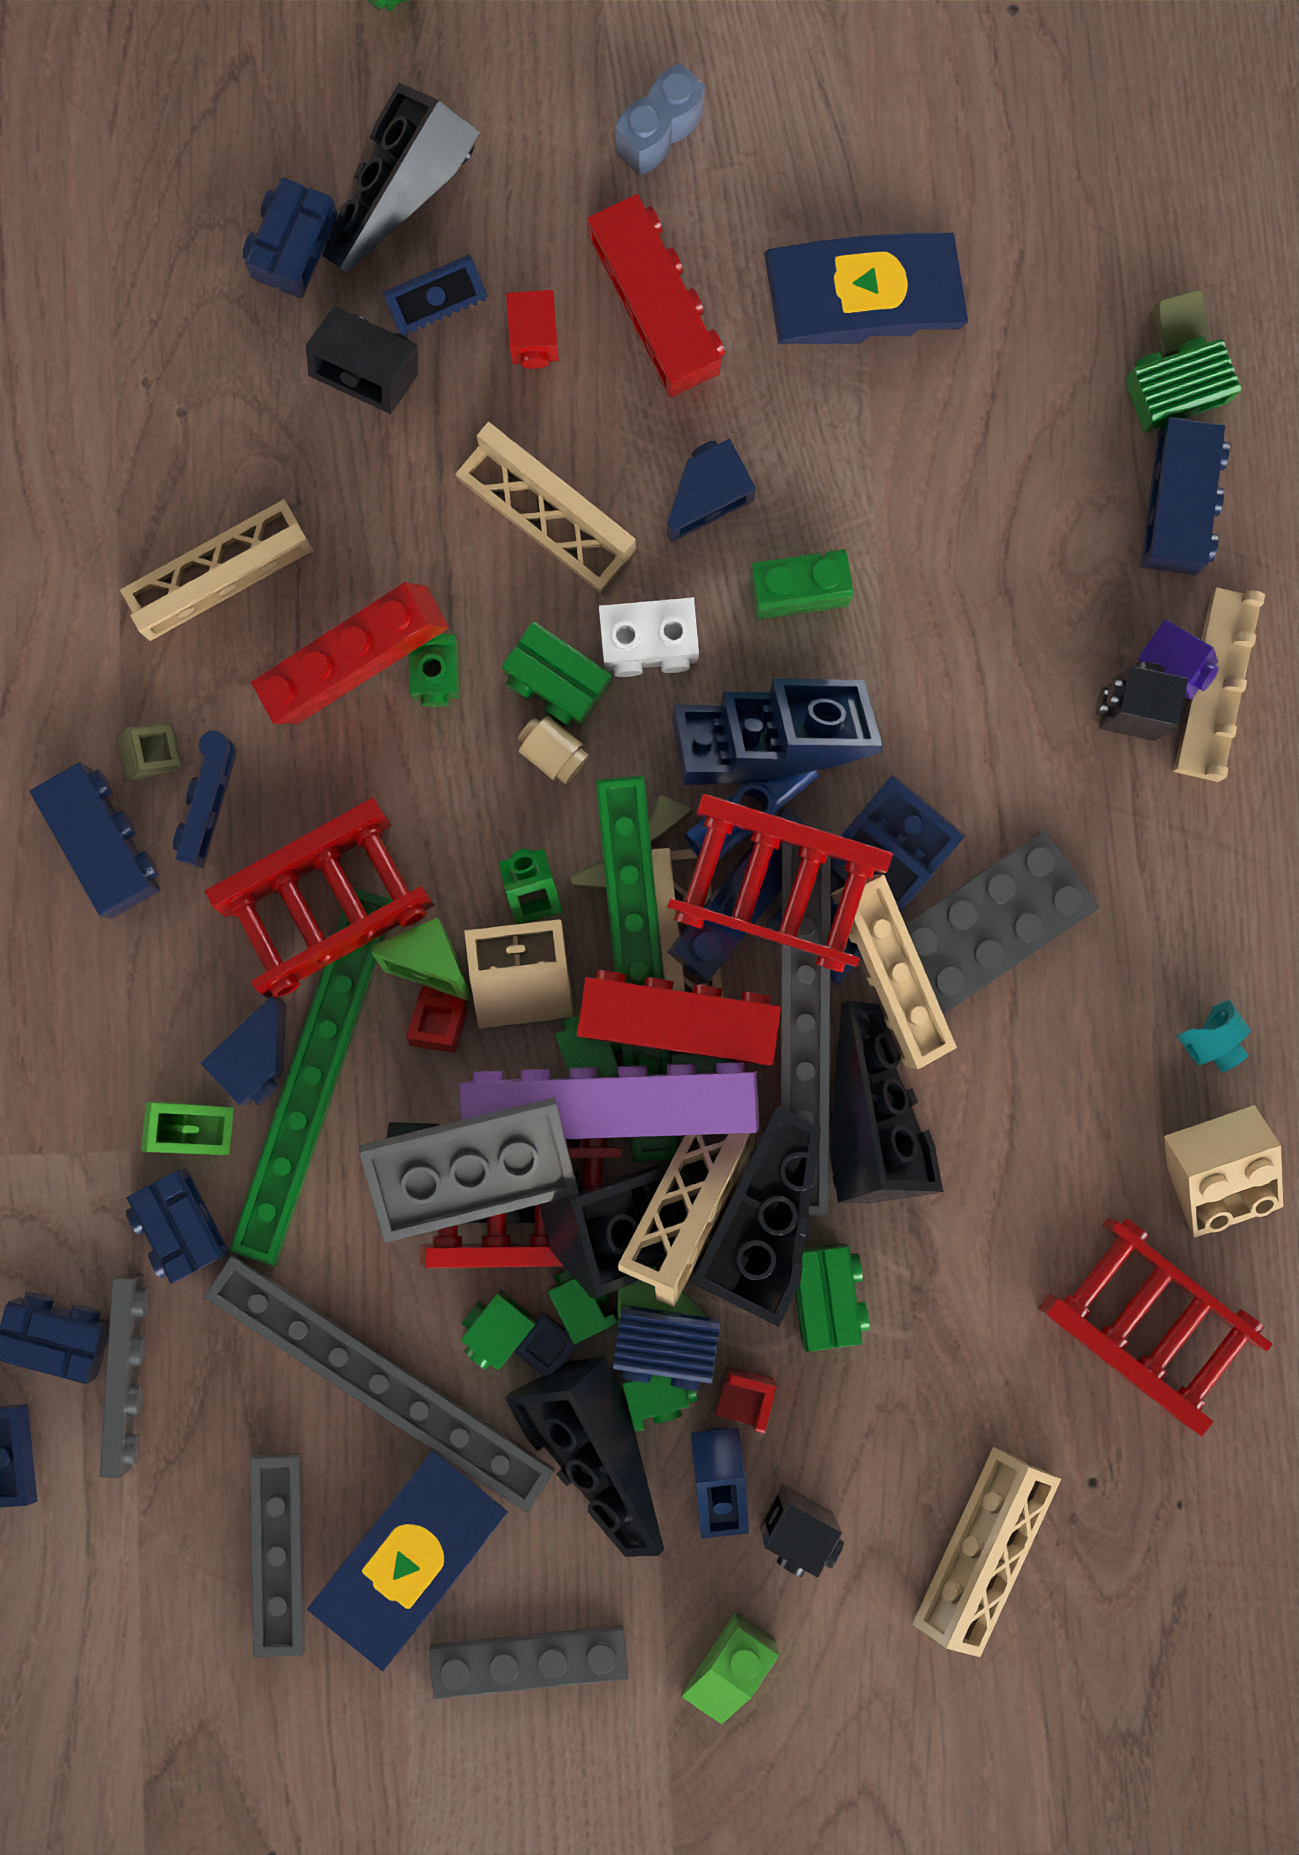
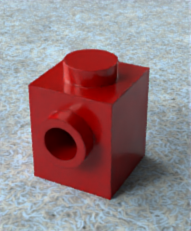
[506,290,559,369]

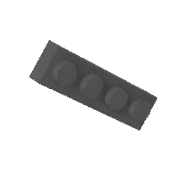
[100,1274,150,1478]
[250,1453,305,1658]
[429,1625,628,1699]

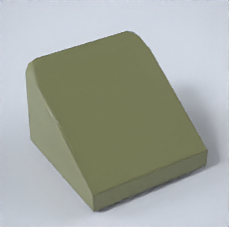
[1150,289,1209,356]
[117,722,182,781]
[648,795,693,846]
[570,859,606,891]

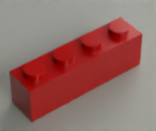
[587,193,725,398]
[251,582,449,724]
[577,970,781,1066]

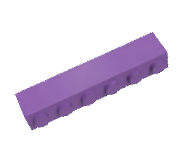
[459,1061,759,1139]

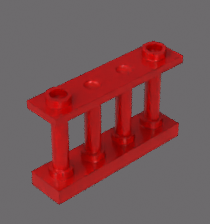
[667,793,893,973]
[204,797,435,999]
[420,1138,622,1268]
[1038,1218,1273,1437]

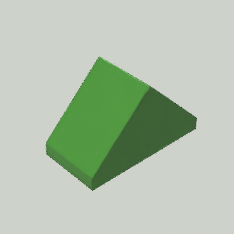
[371,918,472,1001]
[141,1101,234,1155]

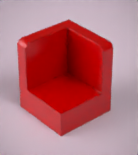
[715,1366,777,1434]

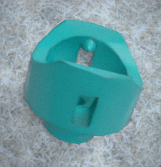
[1176,999,1251,1073]

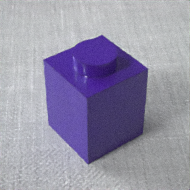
[1137,619,1219,700]

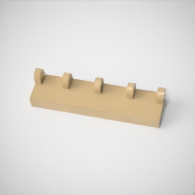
[1173,587,1265,782]
[831,874,957,1070]

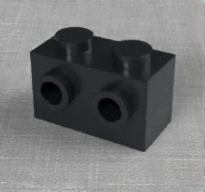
[306,306,418,414]
[1096,662,1188,741]
[759,1484,844,1578]

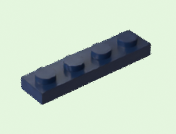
[667,807,807,983]

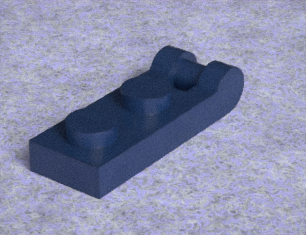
[173,731,237,869]

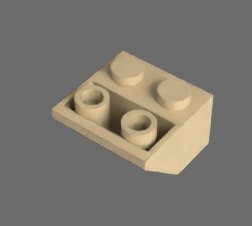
[464,919,574,1029]
[1164,1105,1283,1238]

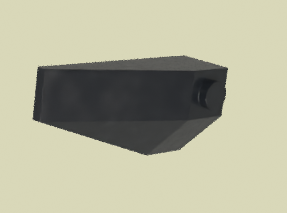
[322,83,480,273]
[830,1000,944,1204]
[688,1106,821,1327]
[538,1154,718,1298]
[505,1357,664,1557]

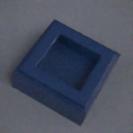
[514,1312,580,1376]

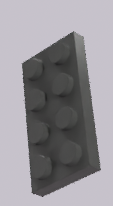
[906,830,1100,1015]
[359,1097,578,1243]

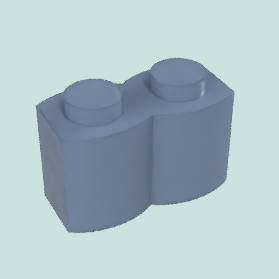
[616,63,705,175]

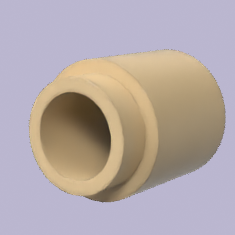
[517,715,590,785]

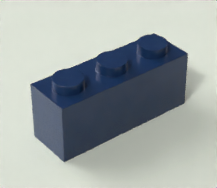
[1141,417,1230,575]
[29,762,161,919]

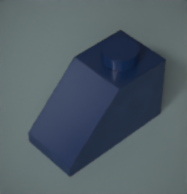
[667,439,756,543]
[200,996,286,1106]
[691,1428,749,1538]

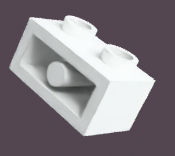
[599,597,699,677]

